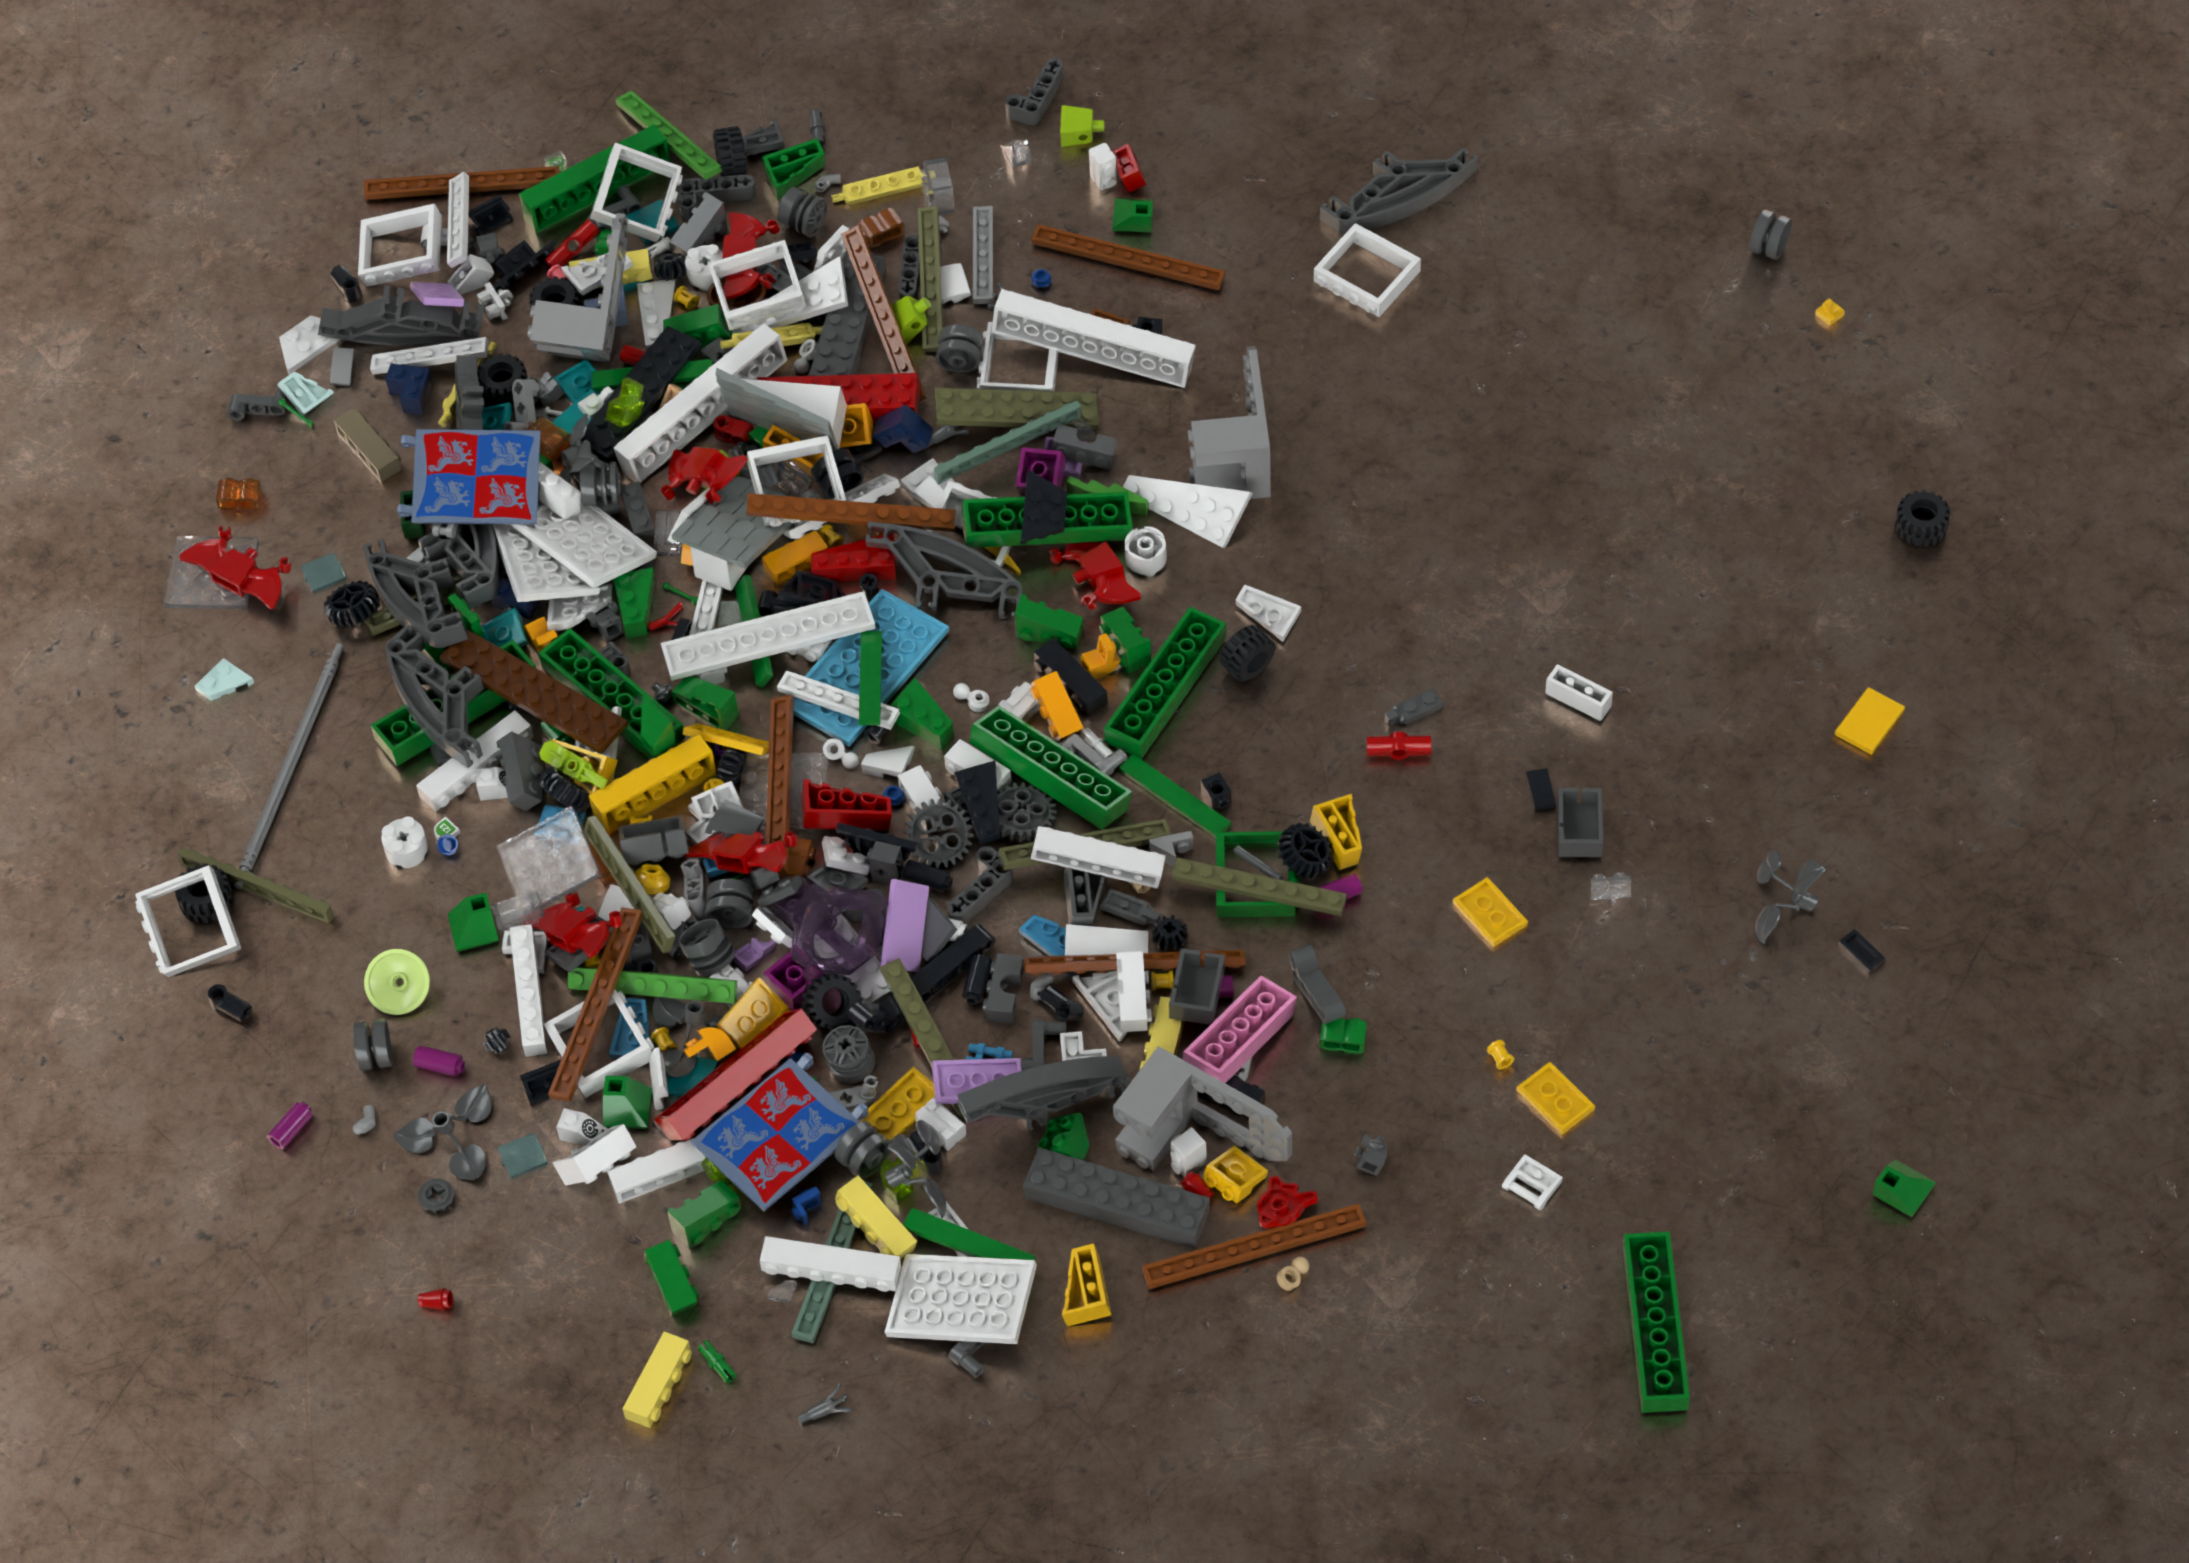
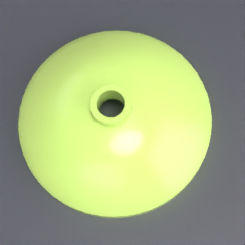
[364,949,430,1015]

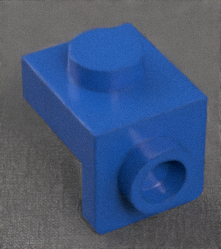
[791,1187,822,1226]

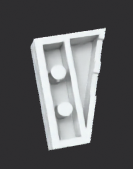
[1116,951,1152,1032]
[552,1124,636,1186]

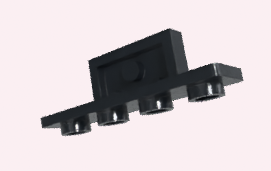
[493,240,556,292]

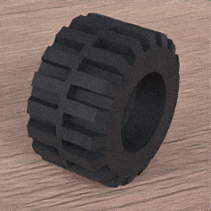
[713,126,747,176]
[529,277,581,307]
[477,354,528,406]
[1895,490,1950,547]
[1219,625,1276,682]
[175,864,233,923]
[802,973,862,1029]

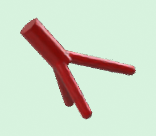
[648,602,683,631]

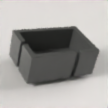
[1557,788,1603,857]
[618,815,688,866]
[1169,948,1225,1025]

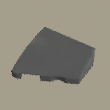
[705,799,764,838]

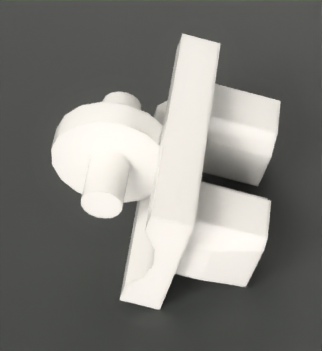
[477,282,513,321]

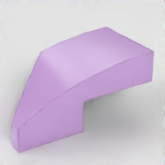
[732,938,777,972]

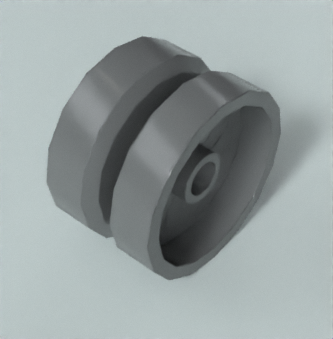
[1749,210,1792,260]
[935,324,983,373]
[705,879,754,930]
[353,1019,393,1071]
[835,1121,891,1179]

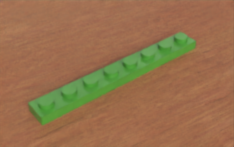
[616,91,722,180]
[568,966,737,1004]

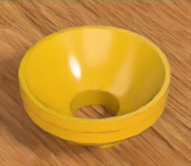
[634,864,670,895]

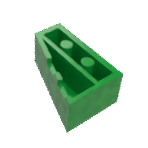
[1099,607,1151,674]

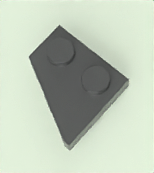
[743,119,785,156]
[758,875,803,908]

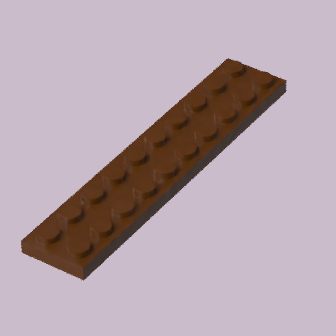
[439,629,628,754]

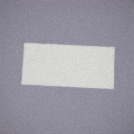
[1065,924,1149,955]

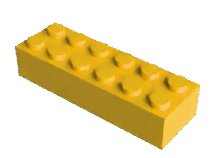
[589,734,716,835]

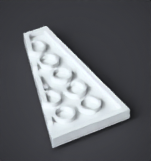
[732,256,848,334]
[1123,475,1253,548]

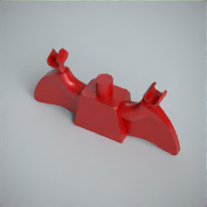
[722,212,780,300]
[661,447,748,505]
[179,526,292,609]
[1049,541,1141,610]
[685,831,797,874]
[523,892,622,958]

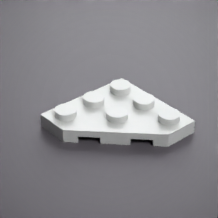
[547,584,613,631]

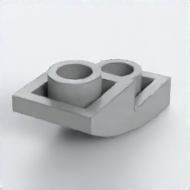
[330,347,354,386]

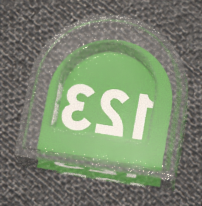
[544,150,567,172]

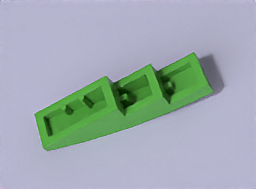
[1066,476,1149,515]

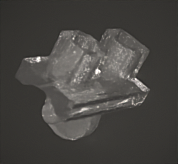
[1591,872,1631,904]

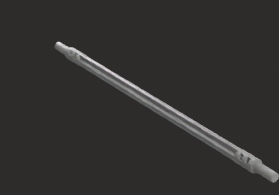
[234,643,344,889]

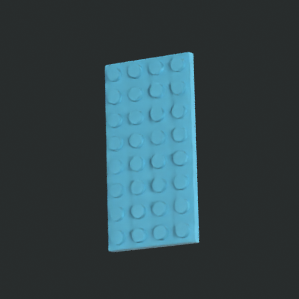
[792,589,949,747]

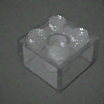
[920,157,955,215]

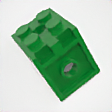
[423,593,484,672]

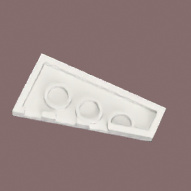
[637,279,677,350]

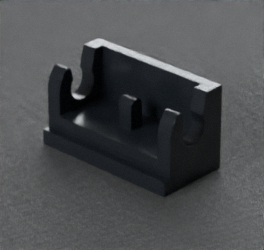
[468,194,513,236]
[519,1060,561,1106]

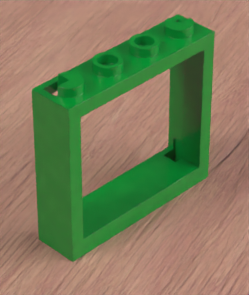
[1216,831,1300,918]

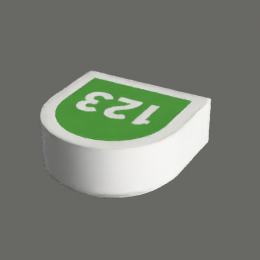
[434,817,460,840]

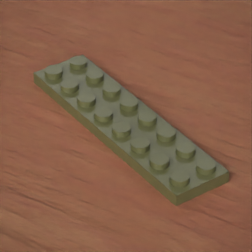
[934,388,1099,430]

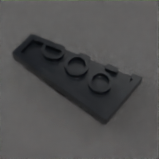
[954,760,1001,844]

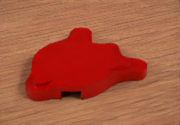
[1257,1176,1319,1228]

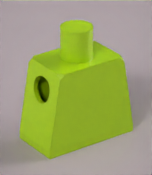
[1060,105,1105,147]
[891,296,931,345]

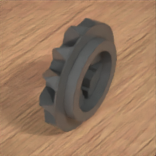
[418,1179,455,1213]

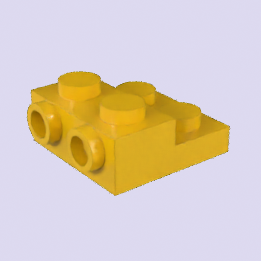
[1203,1145,1268,1203]

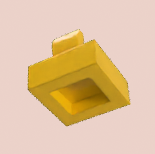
[1815,298,1845,326]

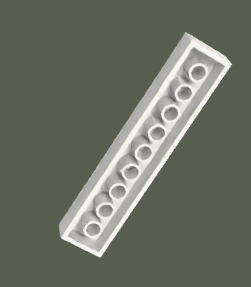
[992,289,1196,388]
[614,323,788,483]

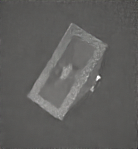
[1000,139,1031,168]

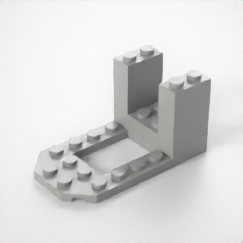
[527,213,628,363]
[1188,346,1271,499]
[1113,1046,1292,1172]

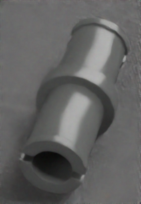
[809,109,826,147]

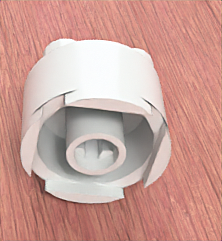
[685,244,725,291]
[1125,526,1167,577]
[381,816,428,868]

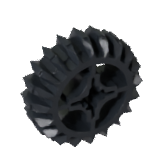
[324,580,380,629]
[538,767,591,813]
[1277,822,1334,880]

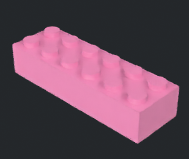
[1182,976,1297,1083]

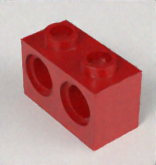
[1112,143,1147,193]

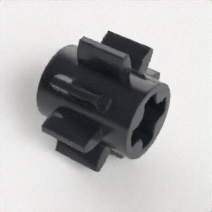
[482,1026,511,1054]

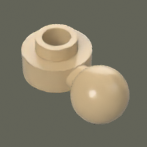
[1277,1257,1309,1291]

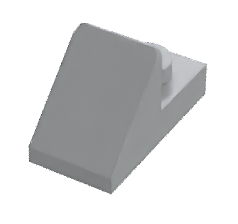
[1149,831,1194,867]

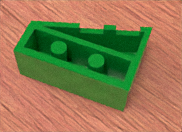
[762,138,825,200]
[663,304,733,348]
[613,567,656,639]
[1015,593,1084,650]
[672,676,739,730]
[890,678,954,751]
[667,1180,741,1249]
[644,1239,699,1316]

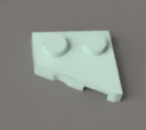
[277,372,334,416]
[195,658,254,701]

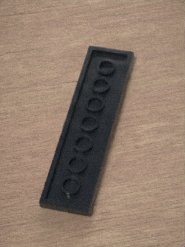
[581,326,701,461]

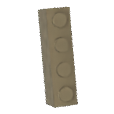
[334,408,401,482]

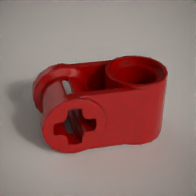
[714,415,754,446]

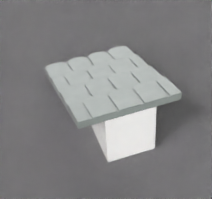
[715,368,847,451]
[672,476,794,591]

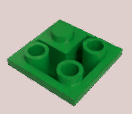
[1112,198,1154,232]
[641,695,676,758]
[447,892,499,952]
[603,1076,653,1129]
[1035,1112,1090,1160]
[1873,1160,1936,1217]

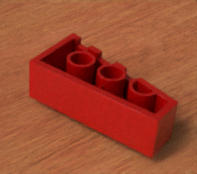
[811,533,896,583]
[801,779,892,831]

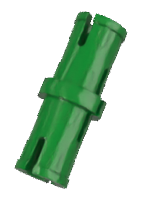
[697,1340,737,1383]

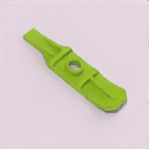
[539,741,608,789]

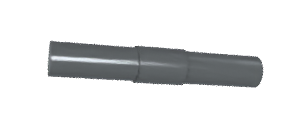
[1234,845,1283,880]

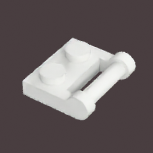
[1502,1154,1563,1211]

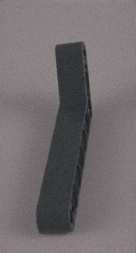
[847,924,996,1033]

